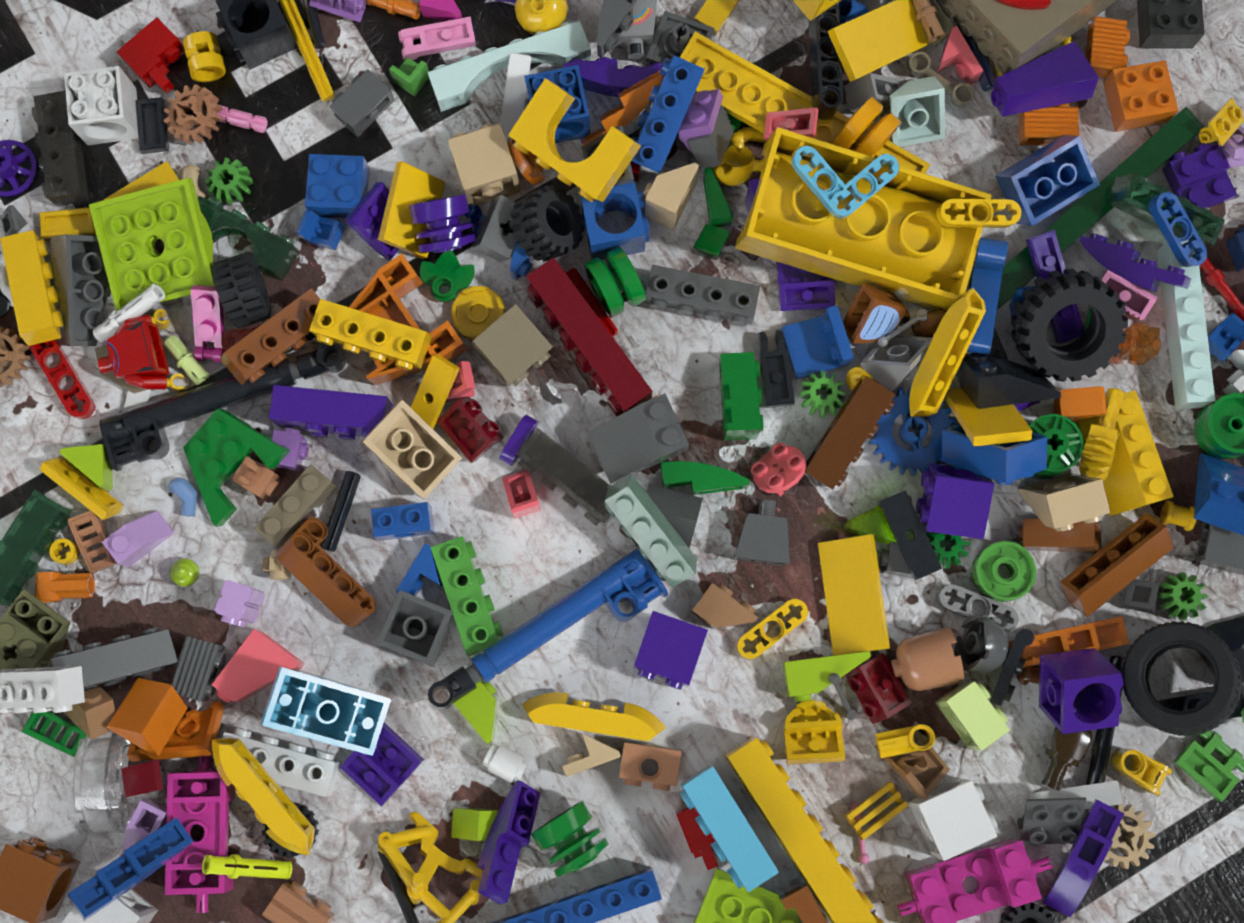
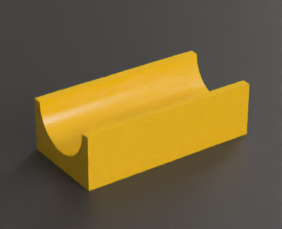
[735,127,992,310]

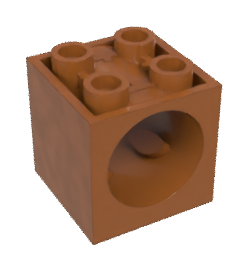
[0,837,81,923]

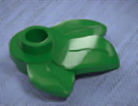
[420,250,475,302]

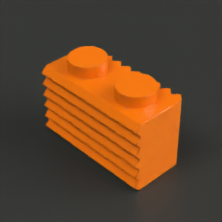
[1085,16,1130,79]
[1018,103,1080,146]

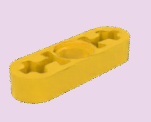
[936,199,1021,228]
[736,599,808,660]

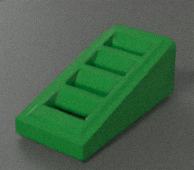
[703,167,733,227]
[21,711,87,757]

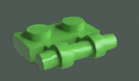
[1173,731,1244,802]

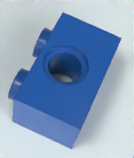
[371,502,435,541]

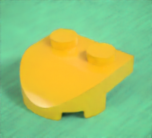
[783,700,845,765]

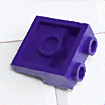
[1162,143,1238,216]

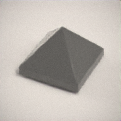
[0,205,28,237]

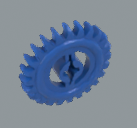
[868,386,957,477]

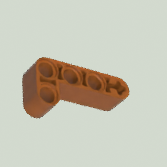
[277,517,376,627]

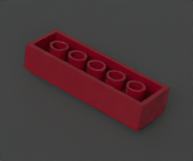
[526,257,653,417]

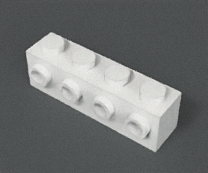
[0,666,85,713]
[214,728,341,797]

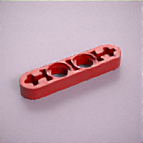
[29,339,95,420]

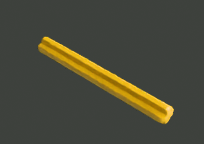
[278,0,335,102]

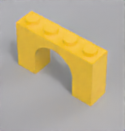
[508,78,641,202]

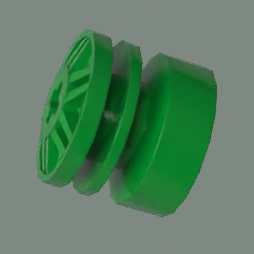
[1028,414,1084,480]
[531,800,609,878]

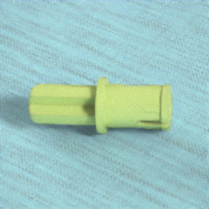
[163,335,210,386]

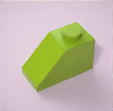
[453,680,498,744]

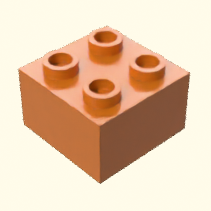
[1103,60,1179,132]

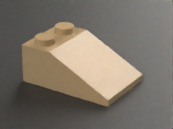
[362,400,462,499]
[1018,473,1110,532]

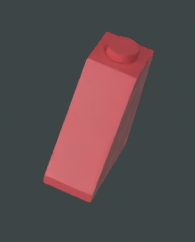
[212,629,305,704]

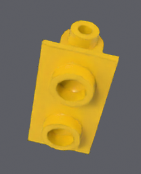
[1199,97,1244,146]

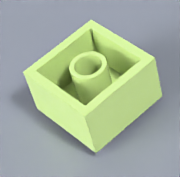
[935,681,1010,751]

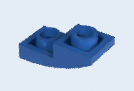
[510,242,533,281]

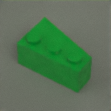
[719,352,764,441]

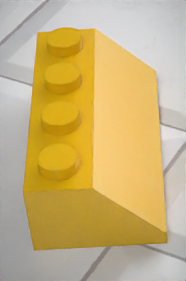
[1077,390,1174,517]

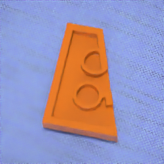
[127,700,225,761]

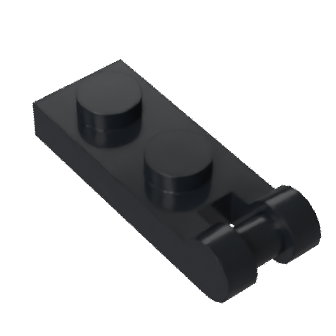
[990,629,1035,706]

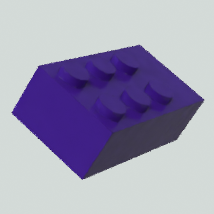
[269,385,394,440]

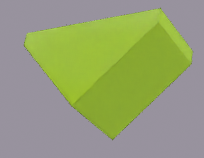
[59,444,113,492]
[451,807,499,841]

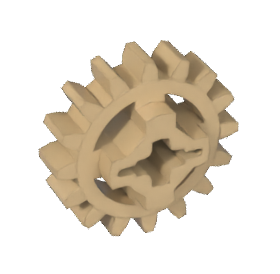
[1104,804,1155,869]

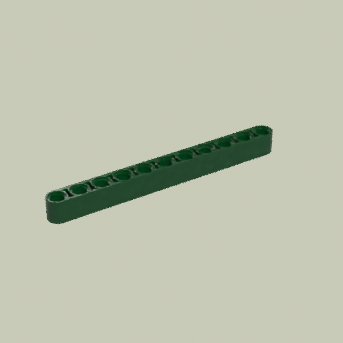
[997,106,1206,310]

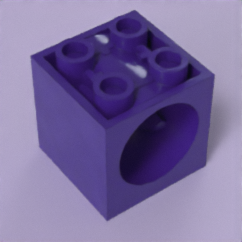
[916,463,995,539]
[634,611,708,690]
[1039,648,1123,734]

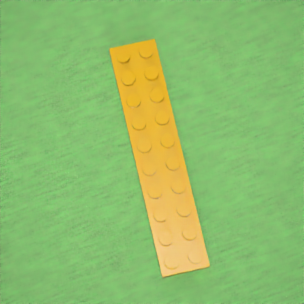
[680,31,931,174]

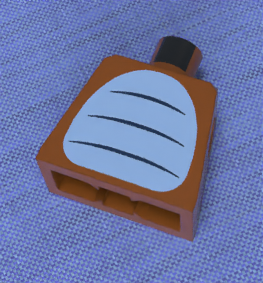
[843,284,910,344]

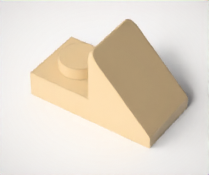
[562,733,621,777]

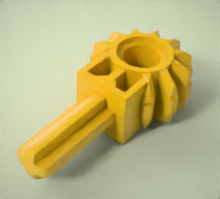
[1079,388,1124,481]

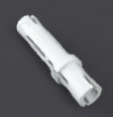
[93,284,165,343]

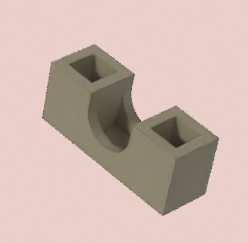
[253,464,338,549]

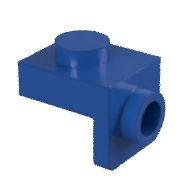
[296,210,346,250]
[1208,313,1244,362]

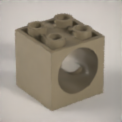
[471,304,553,387]

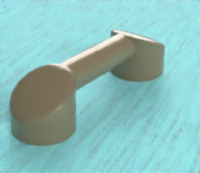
[908,52,975,107]

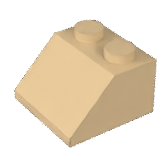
[643,163,699,231]

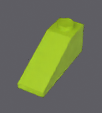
[782,651,871,702]

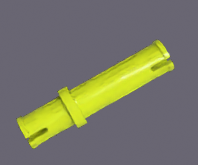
[202,854,292,880]

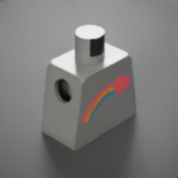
[616,0,657,60]

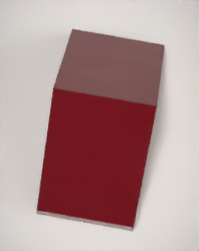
[121,760,163,798]

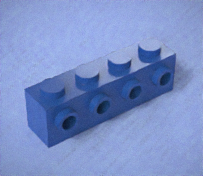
[631,54,705,173]

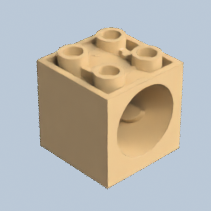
[448,123,521,208]

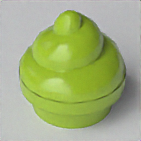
[170,558,200,587]

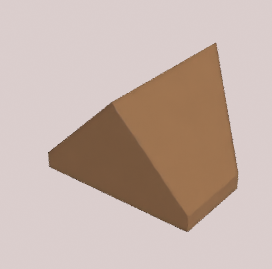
[883,747,950,800]

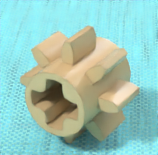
[262,550,291,580]

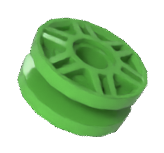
[971,541,1036,603]

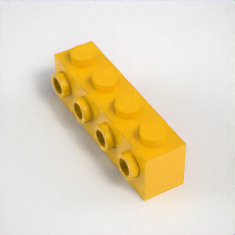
[0,230,63,346]
[309,299,432,371]

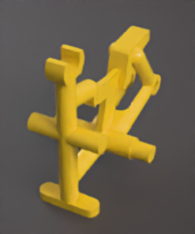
[378,812,483,923]

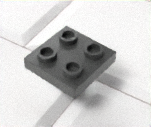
[646,11,715,64]

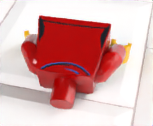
[98,309,185,393]

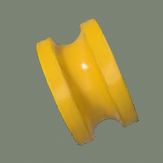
[49,538,79,565]

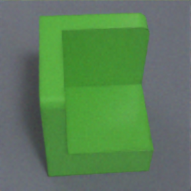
[389,57,429,96]

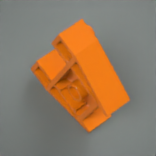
[349,254,468,385]

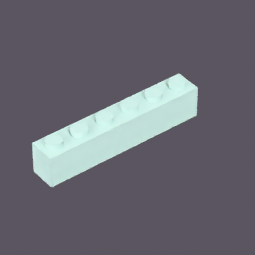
[1157,240,1215,409]

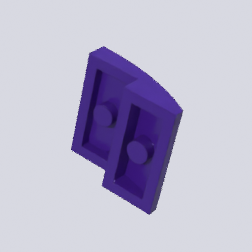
[345,182,399,260]
[776,261,836,311]
[340,722,424,807]

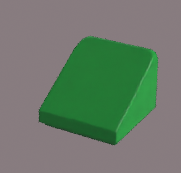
[693,224,731,260]

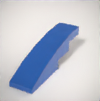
[68,817,193,921]

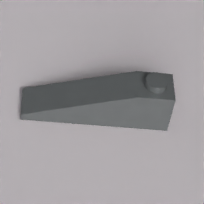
[50,234,111,346]

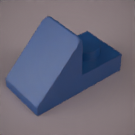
[395,543,443,596]

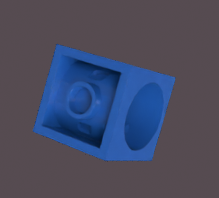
[524,65,591,144]
[580,182,650,260]

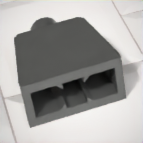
[733,499,790,566]

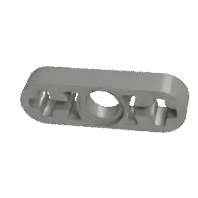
[937,584,1019,632]

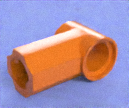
[35,572,95,603]

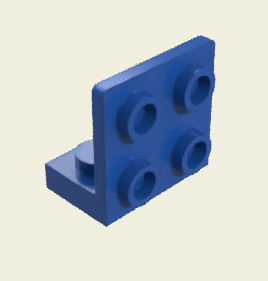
[781,305,854,379]

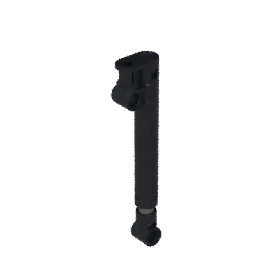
[99,344,346,472]

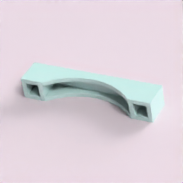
[428,20,591,112]

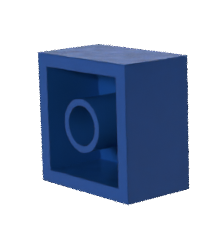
[305,154,369,218]

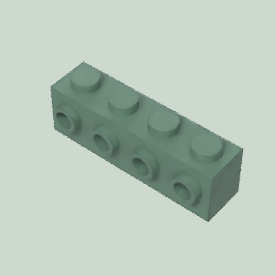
[604,473,697,588]

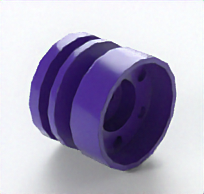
[409,194,476,253]

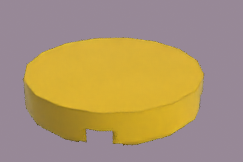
[451,286,506,340]

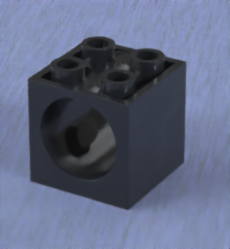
[215,0,299,70]

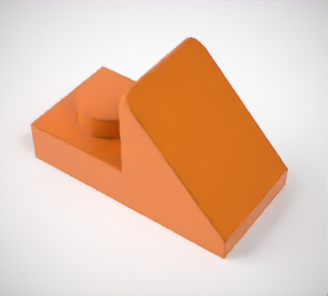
[1053,386,1107,423]

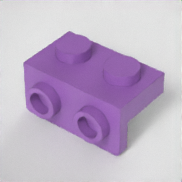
[678,89,723,151]

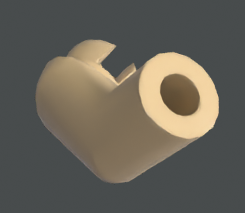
[181,165,208,205]

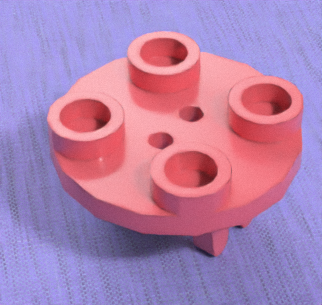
[750,443,806,497]

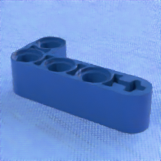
[967,237,1009,355]

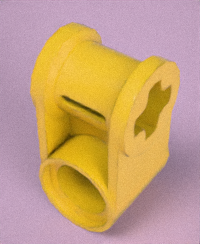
[1111,748,1173,797]

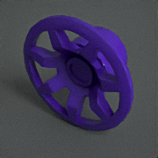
[0,140,37,197]

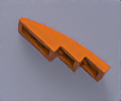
[580,70,663,146]
[1009,616,1130,667]

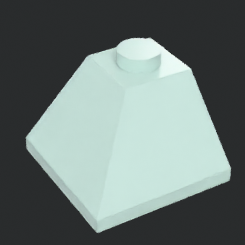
[890,76,945,147]

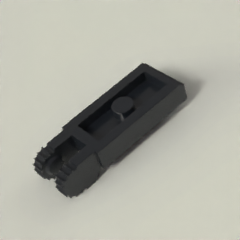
[758,330,795,408]

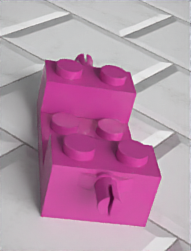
[165,756,235,913]
[897,838,1052,923]

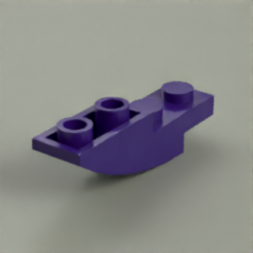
[563,57,663,97]
[1079,233,1192,292]
[477,780,541,905]
[1043,799,1124,918]

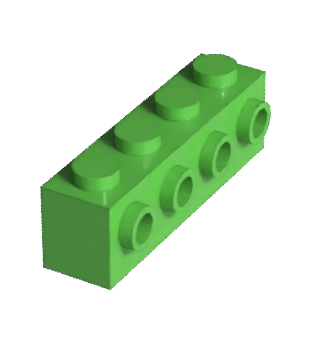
[430,536,504,656]

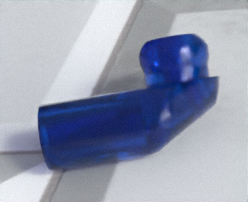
[464,203,485,243]

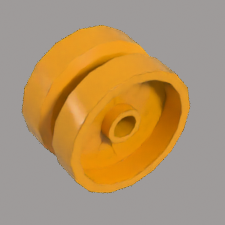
[833,97,902,157]

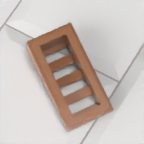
[67,510,118,574]

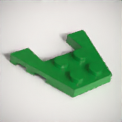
[183,409,290,527]

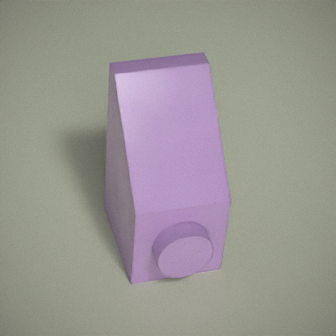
[102,511,174,567]

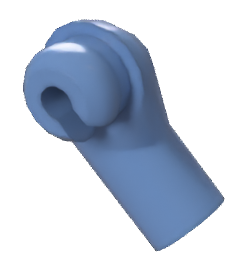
[168,478,197,517]

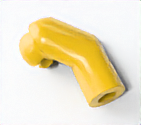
[730,127,766,151]

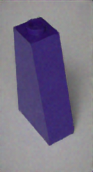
[991,42,1099,117]

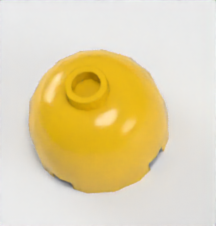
[515,0,569,36]

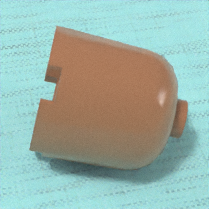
[891,627,964,691]

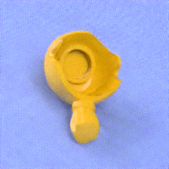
[712,145,764,186]

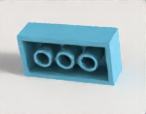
[679,765,779,892]

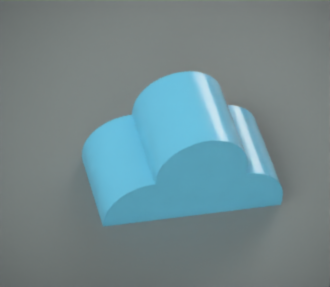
[260,666,391,756]

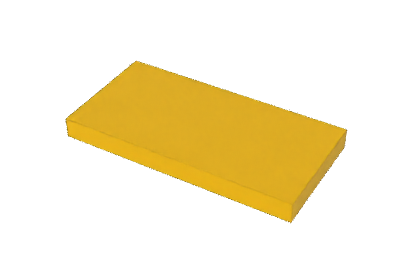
[828,0,930,82]
[944,388,1032,446]
[818,534,890,656]

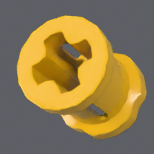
[1160,500,1197,531]

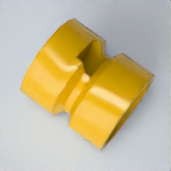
[183,31,226,82]

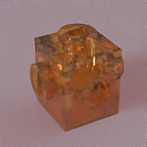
[1118,323,1161,365]

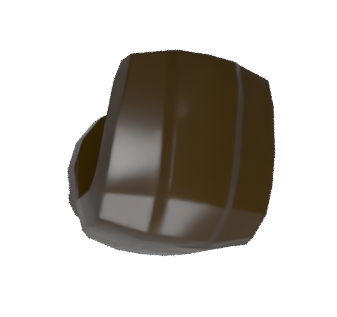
[1041,726,1092,791]

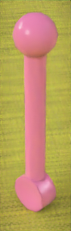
[851,802,870,865]

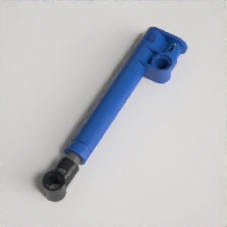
[428,549,668,710]

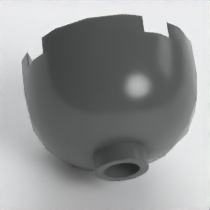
[954,614,1010,674]

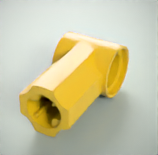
[875,724,935,758]

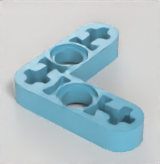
[791,146,899,219]

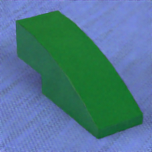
[660,461,749,496]

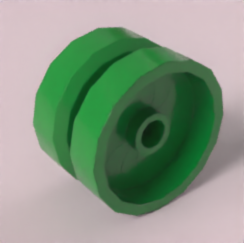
[584,246,646,318]
[1194,393,1244,460]

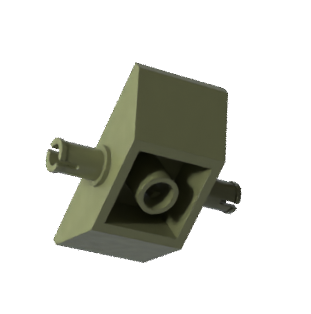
[0,589,70,715]

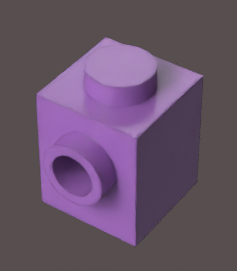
[272,427,309,472]

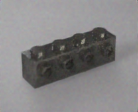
[31,90,89,207]
[516,428,613,527]

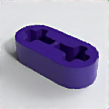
[499,414,539,466]

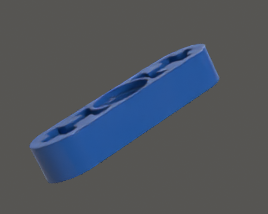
[1149,192,1207,267]

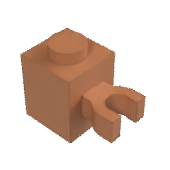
[231,456,281,501]

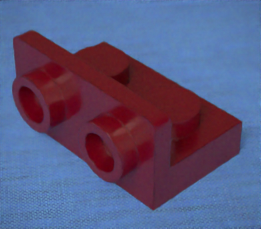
[437,397,504,463]
[845,653,912,724]

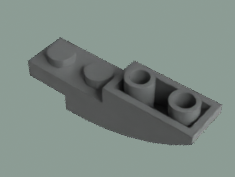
[597,0,637,59]

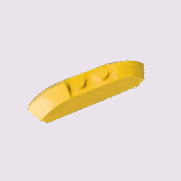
[909,288,986,418]
[522,692,666,741]
[212,738,315,855]

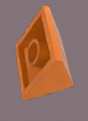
[106,678,188,757]

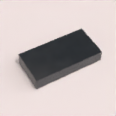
[135,97,169,154]

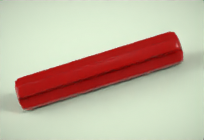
[566,268,618,337]

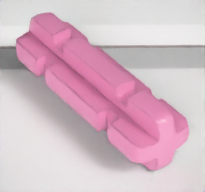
[217,105,268,133]

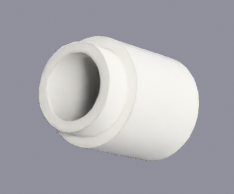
[482,744,527,783]

